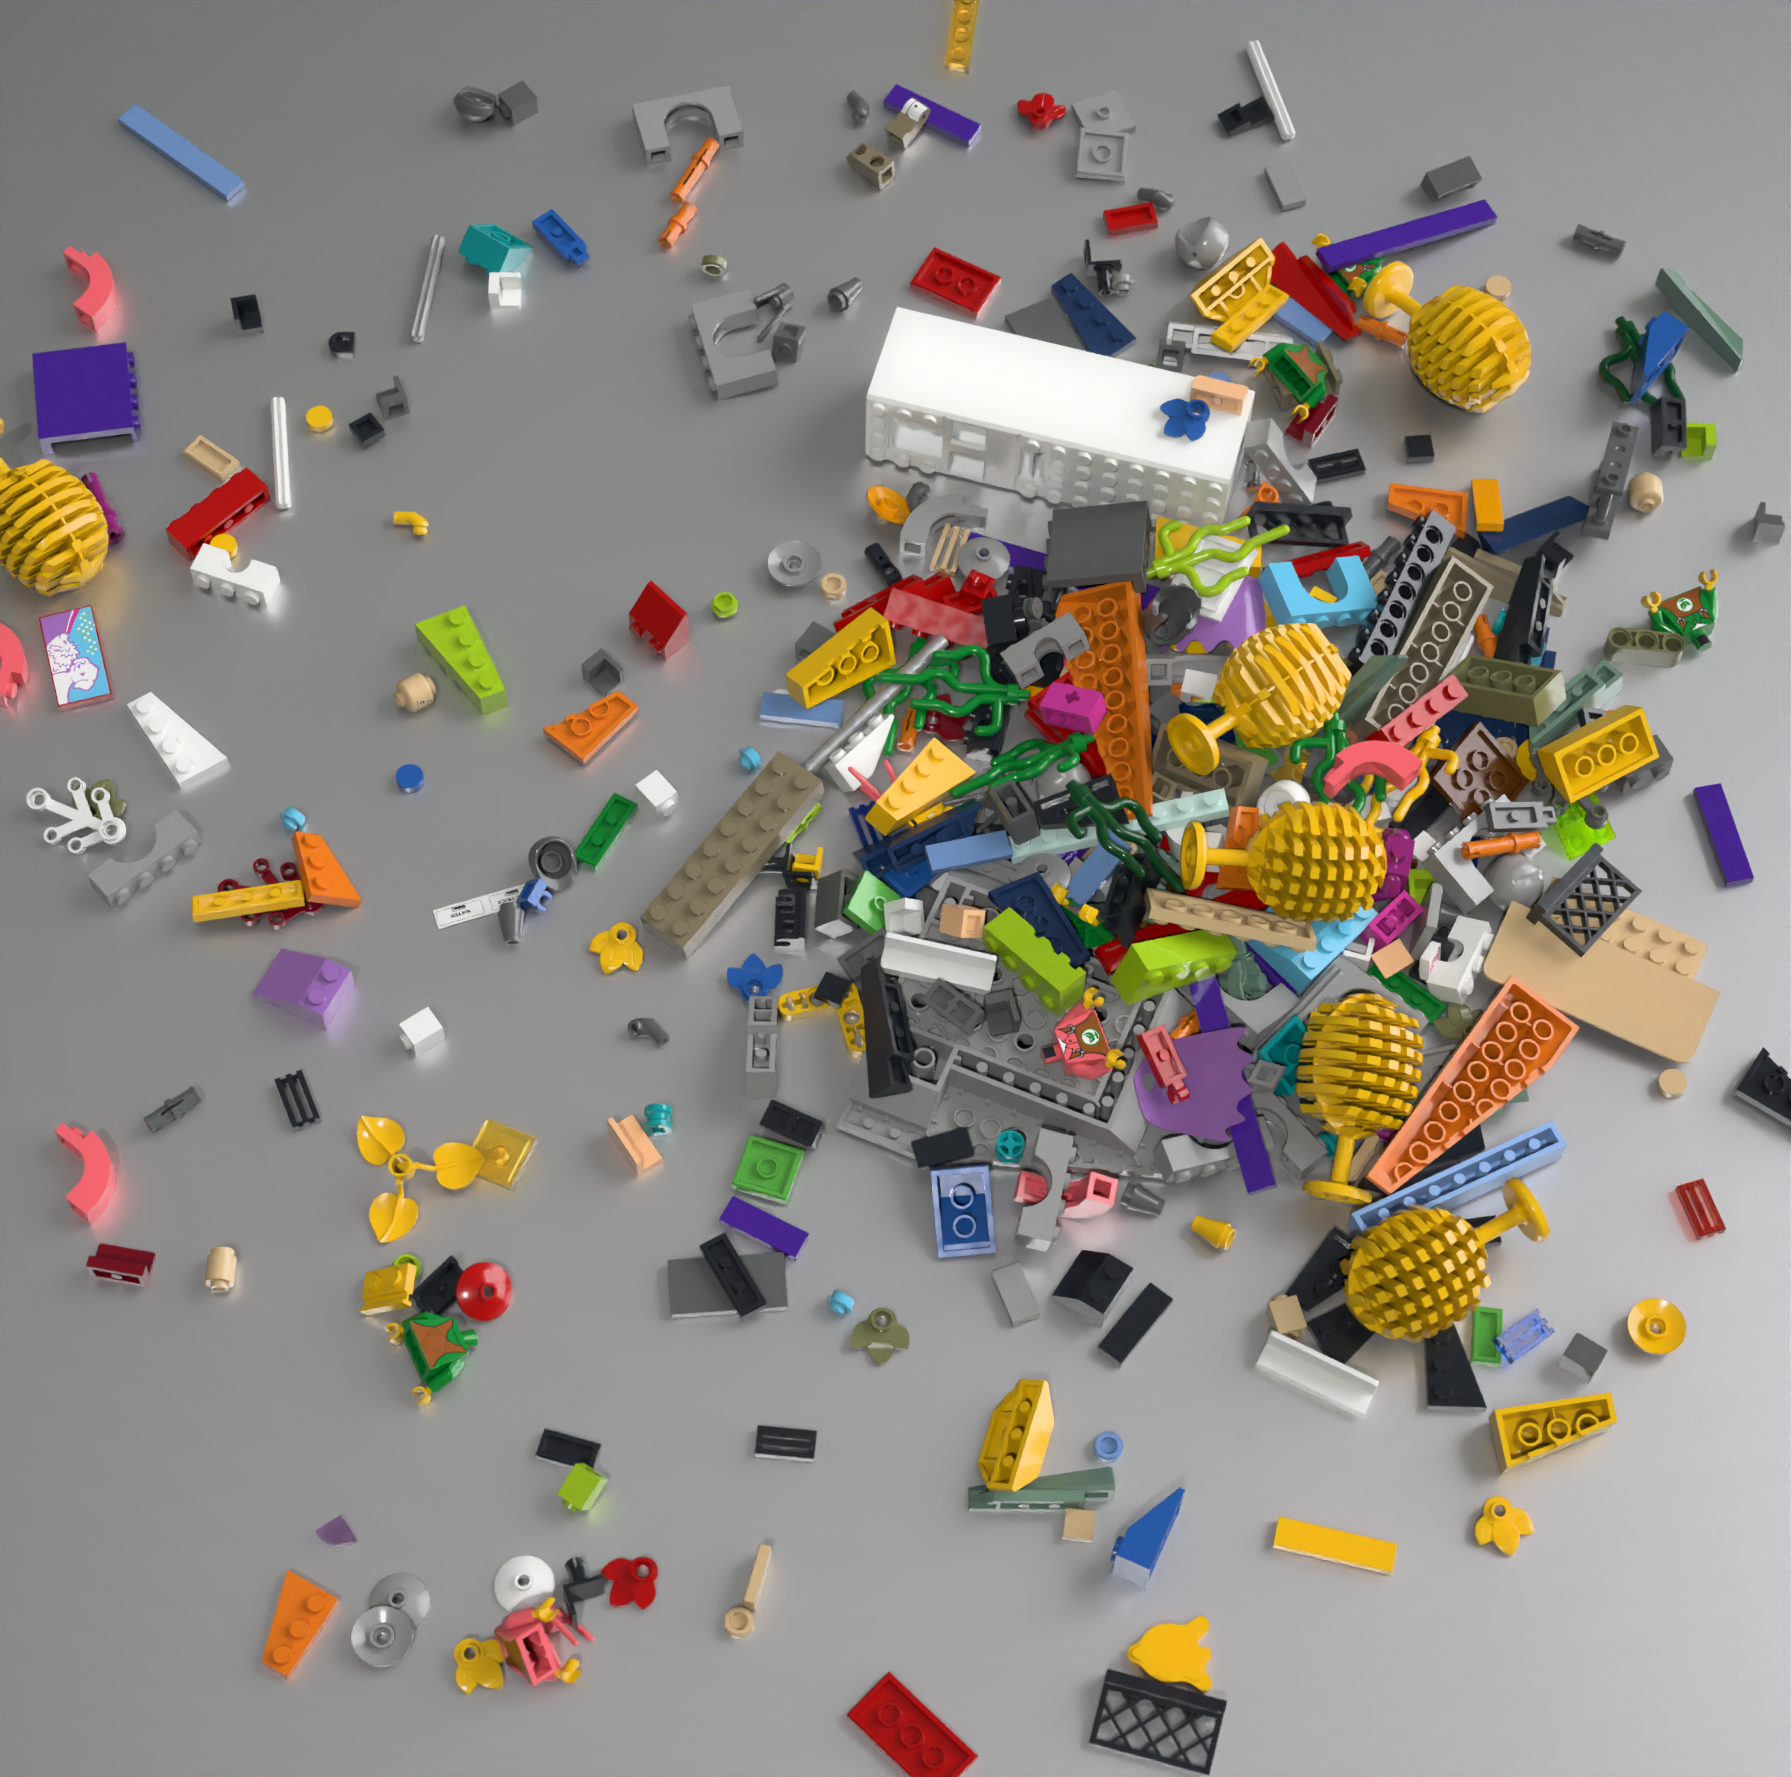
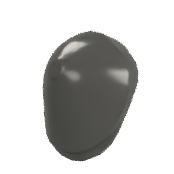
[453,86,498,123]
[528,836,577,891]

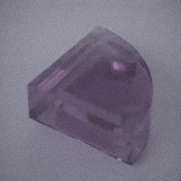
[315,1515,357,1547]

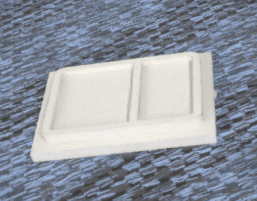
[1171,535,1258,623]

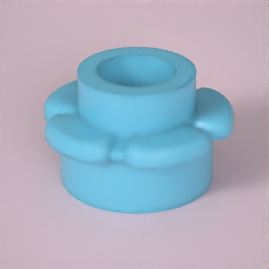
[738,746,763,771]
[279,807,306,832]
[827,1290,855,1316]

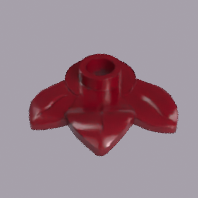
[922,693,970,741]

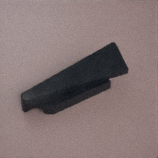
[1493,554,1554,665]
[1100,853,1161,949]
[861,958,915,1099]
[1357,1124,1485,1198]

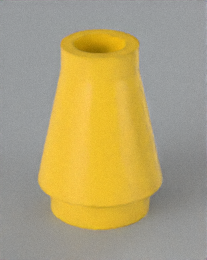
[1191,1215,1236,1250]

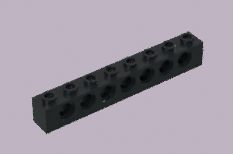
[1346,509,1457,676]
[963,565,1047,762]

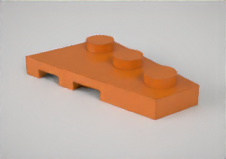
[1387,483,1468,539]
[543,691,639,765]
[1216,806,1260,892]
[291,831,362,908]
[261,1570,340,1680]

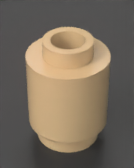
[205,1247,237,1293]

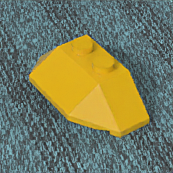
[1189,237,1275,323]
[977,1379,1054,1492]

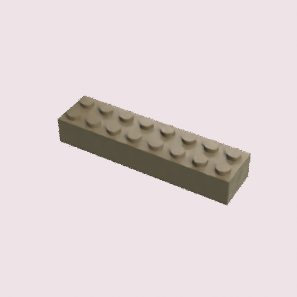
[1349,556,1494,750]
[640,751,825,960]

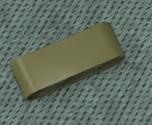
[1603,627,1686,667]

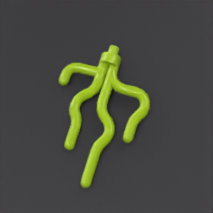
[1147,516,1290,597]

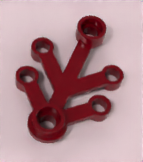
[217,858,324,930]

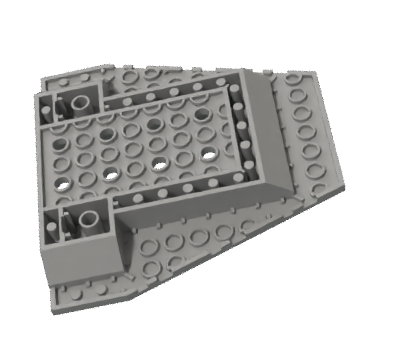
[837,860,1245,1179]

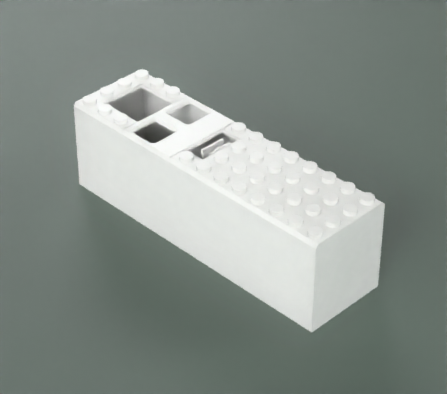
[865,307,1255,528]

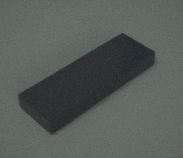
[699,1233,767,1321]
[1097,1282,1174,1367]

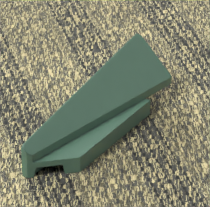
[1655,267,1743,372]
[1304,655,1409,753]
[1529,659,1624,754]
[968,1467,1115,1511]

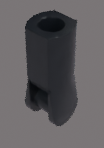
[864,542,903,588]

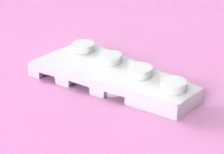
[127,692,229,789]

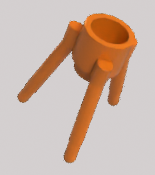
[1236,482,1281,519]

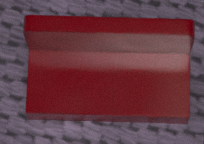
[1285,394,1339,449]
[86,1243,156,1287]

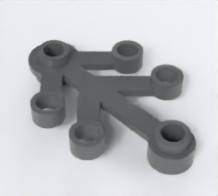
[1531,746,1609,829]

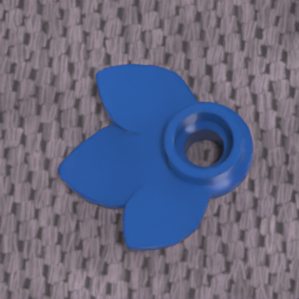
[1160,399,1210,441]
[727,953,783,1003]

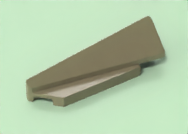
[1443,546,1569,617]

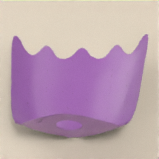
[1160,576,1266,653]
[1134,1027,1254,1142]

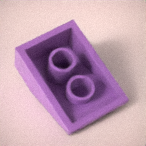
[253,949,355,1030]

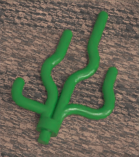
[862,637,960,757]
[877,644,1029,737]
[1290,712,1387,815]
[950,731,1094,798]

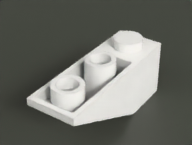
[824,713,894,792]

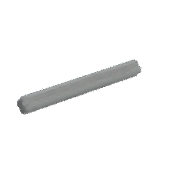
[409,235,445,343]
[1250,965,1344,1065]

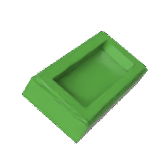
[1470,1307,1503,1367]

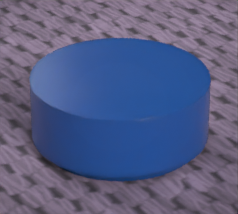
[396,764,424,793]

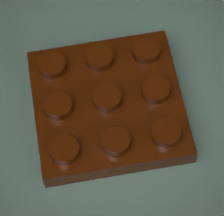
[1429,721,1531,838]

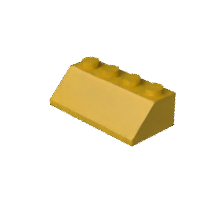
[1536,705,1659,803]

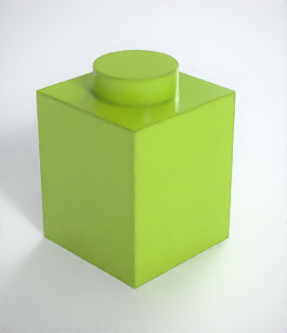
[557,1463,608,1512]

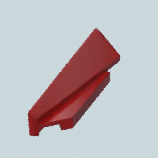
[1270,242,1362,340]
[833,572,956,633]

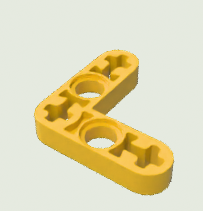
[778,980,866,1058]

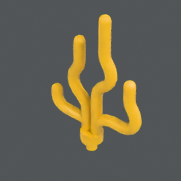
[1360,725,1459,827]

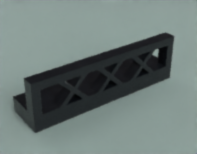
[1245,501,1353,548]
[1388,782,1451,840]

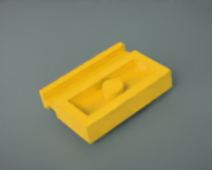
[360,1263,416,1316]

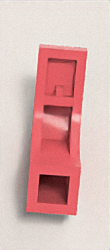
[63,246,117,332]
[0,623,29,708]
[1323,740,1423,799]
[55,1123,115,1225]
[1013,1170,1118,1218]

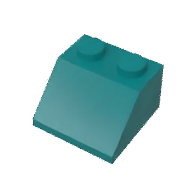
[458,223,534,275]
[1257,1015,1312,1096]

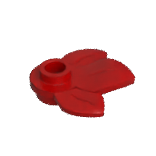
[1017,93,1066,129]
[601,1557,658,1610]

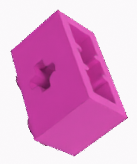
[1039,682,1107,735]
[1359,890,1424,952]

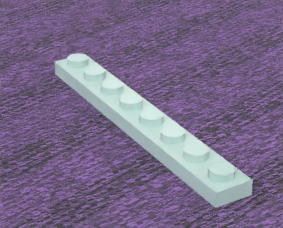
[1007,788,1230,864]

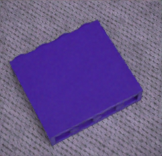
[32,342,141,454]

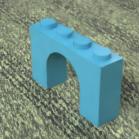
[1258,556,1377,629]

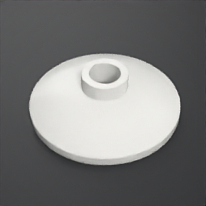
[494,1556,555,1613]

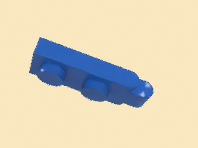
[532,209,590,266]

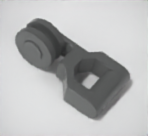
[1023,597,1050,636]

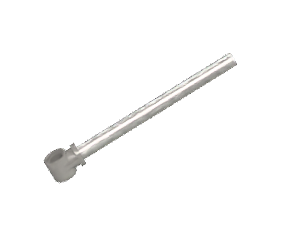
[800,633,949,775]

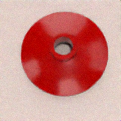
[455,1262,513,1321]

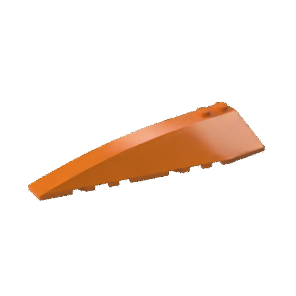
[1055,581,1153,820]

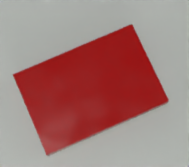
[910,247,1001,318]

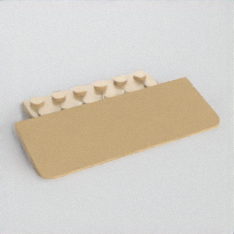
[1483,876,1720,1064]

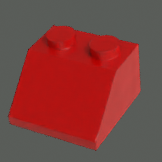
[629,581,689,661]

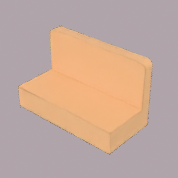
[1190,375,1248,416]
[607,1114,663,1177]

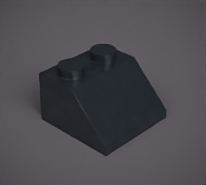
[1051,1250,1134,1327]

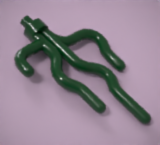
[1598,316,1686,407]
[1065,779,1185,893]

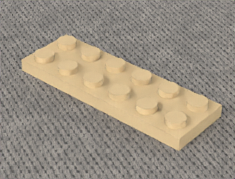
[1144,888,1317,953]

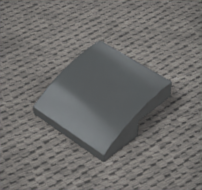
[837,927,900,995]

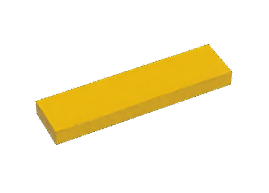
[1210,284,1289,353]
[192,880,305,923]
[1272,1517,1397,1575]

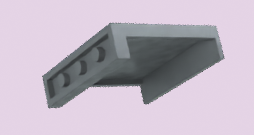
[1042,501,1151,601]

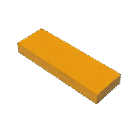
[1471,479,1504,532]

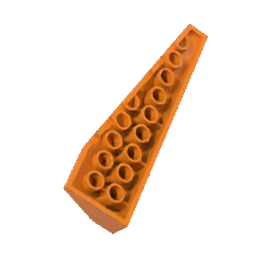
[1365,976,1580,1195]

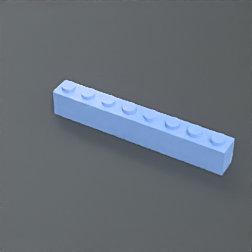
[1348,1121,1567,1237]

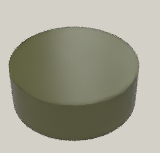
[701,255,727,276]

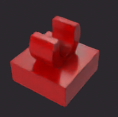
[960,569,996,604]

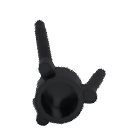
[1026,569,1065,623]

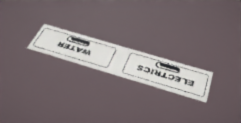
[433,883,526,929]

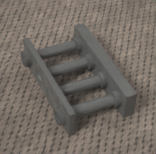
[1582,421,1639,540]

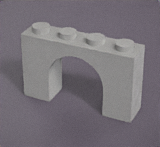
[632,85,744,166]
[688,288,778,400]
[1422,794,1547,914]
[1300,954,1429,1037]
[1180,973,1300,1050]

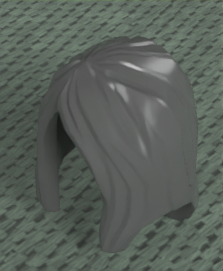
[1143,583,1202,646]

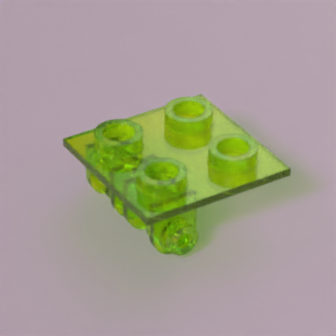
[1548,791,1616,860]

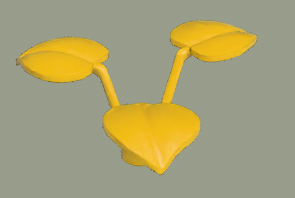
[357,1116,484,1243]

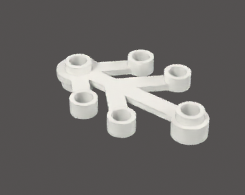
[26,777,126,855]

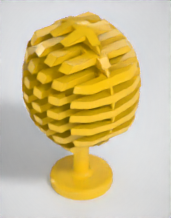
[1363,261,1531,413]
[0,418,109,597]
[1167,623,1351,775]
[1180,801,1387,923]
[1295,993,1424,1205]
[1339,1177,1550,1343]

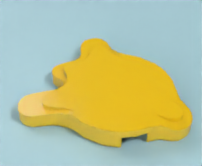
[1127,1616,1212,1693]

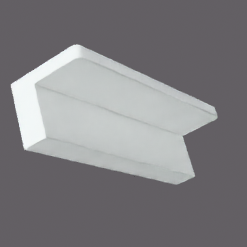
[880,932,997,995]
[1255,1330,1379,1418]

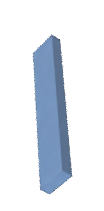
[118,103,245,201]

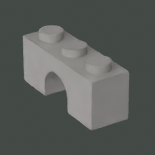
[1000,612,1091,690]

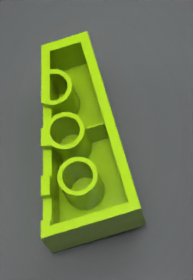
[415,605,508,715]
[983,907,1086,1017]
[1110,929,1238,1006]

